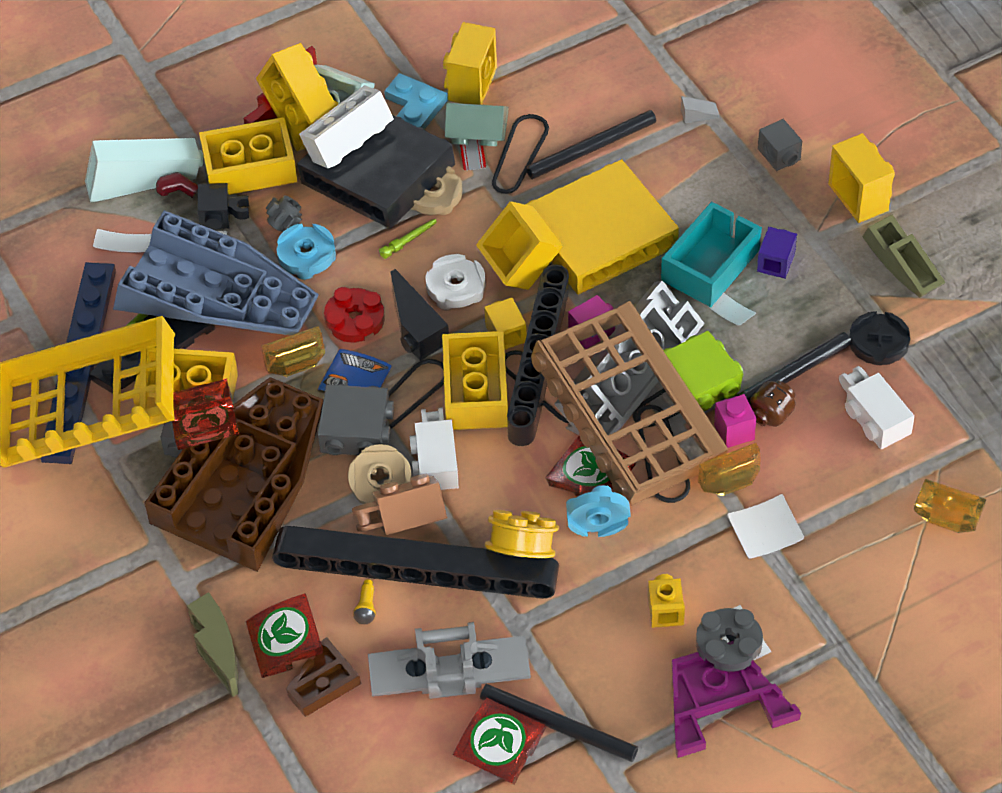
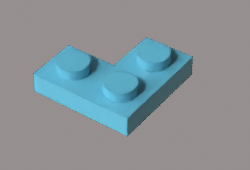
[384,73,448,129]

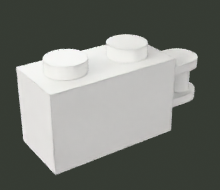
[839,366,915,449]
[410,407,459,490]

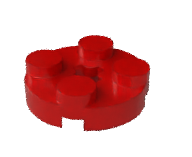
[324,287,385,343]

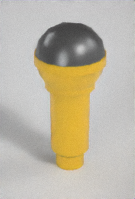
[353,579,376,624]

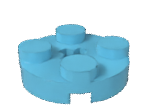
[276,224,336,280]
[566,485,631,537]

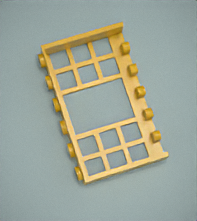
[0,316,175,468]

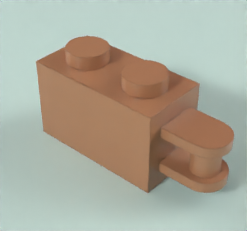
[352,474,447,535]

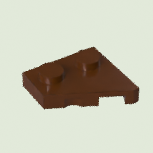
[286,637,361,717]

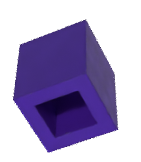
[757,226,797,279]

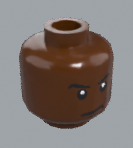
[749,380,796,427]

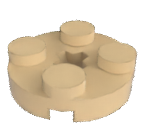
[411,166,463,215]
[348,444,412,504]

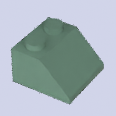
[445,103,509,146]

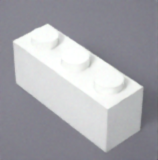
[299,85,393,168]

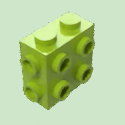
[663,331,743,411]

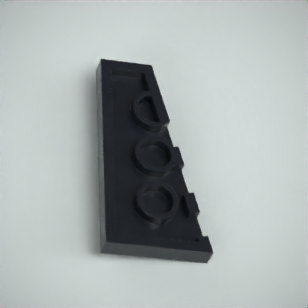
[89,315,215,394]

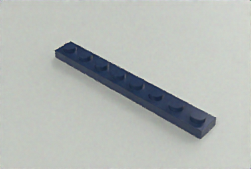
[40,262,116,464]

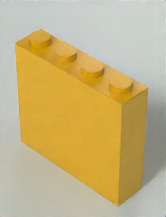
[525,159,679,295]

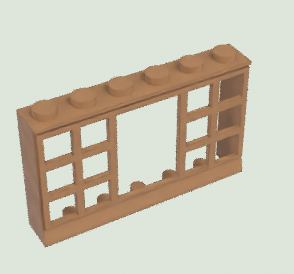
[531,301,729,506]

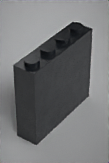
[297,115,455,229]

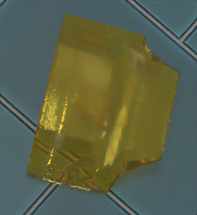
[261,326,325,377]
[698,443,761,496]
[914,479,986,533]

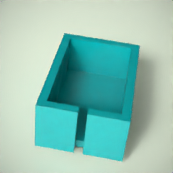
[661,201,762,307]

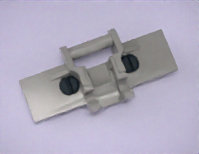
[368,622,531,699]

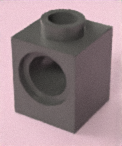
[758,118,802,171]

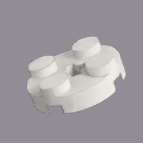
[426,254,486,310]

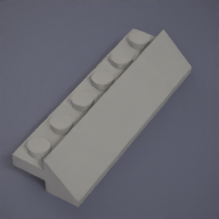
[554,280,705,436]

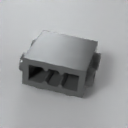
[318,384,394,455]

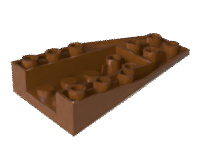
[144,377,324,572]

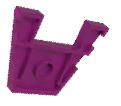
[672,641,801,758]

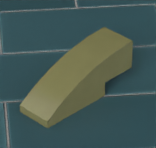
[862,214,945,297]
[187,592,239,697]

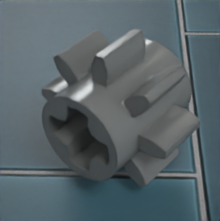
[266,195,302,232]

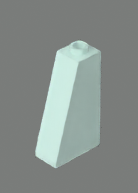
[85,138,203,202]

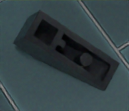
[390,269,449,361]

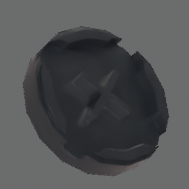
[849,311,910,365]

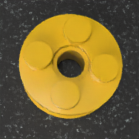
[485,510,559,558]

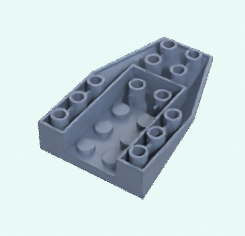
[113,210,319,337]

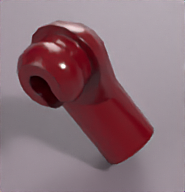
[156,172,198,198]

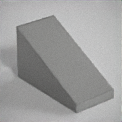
[681,96,719,123]

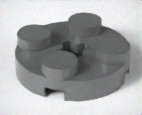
[696,608,763,672]

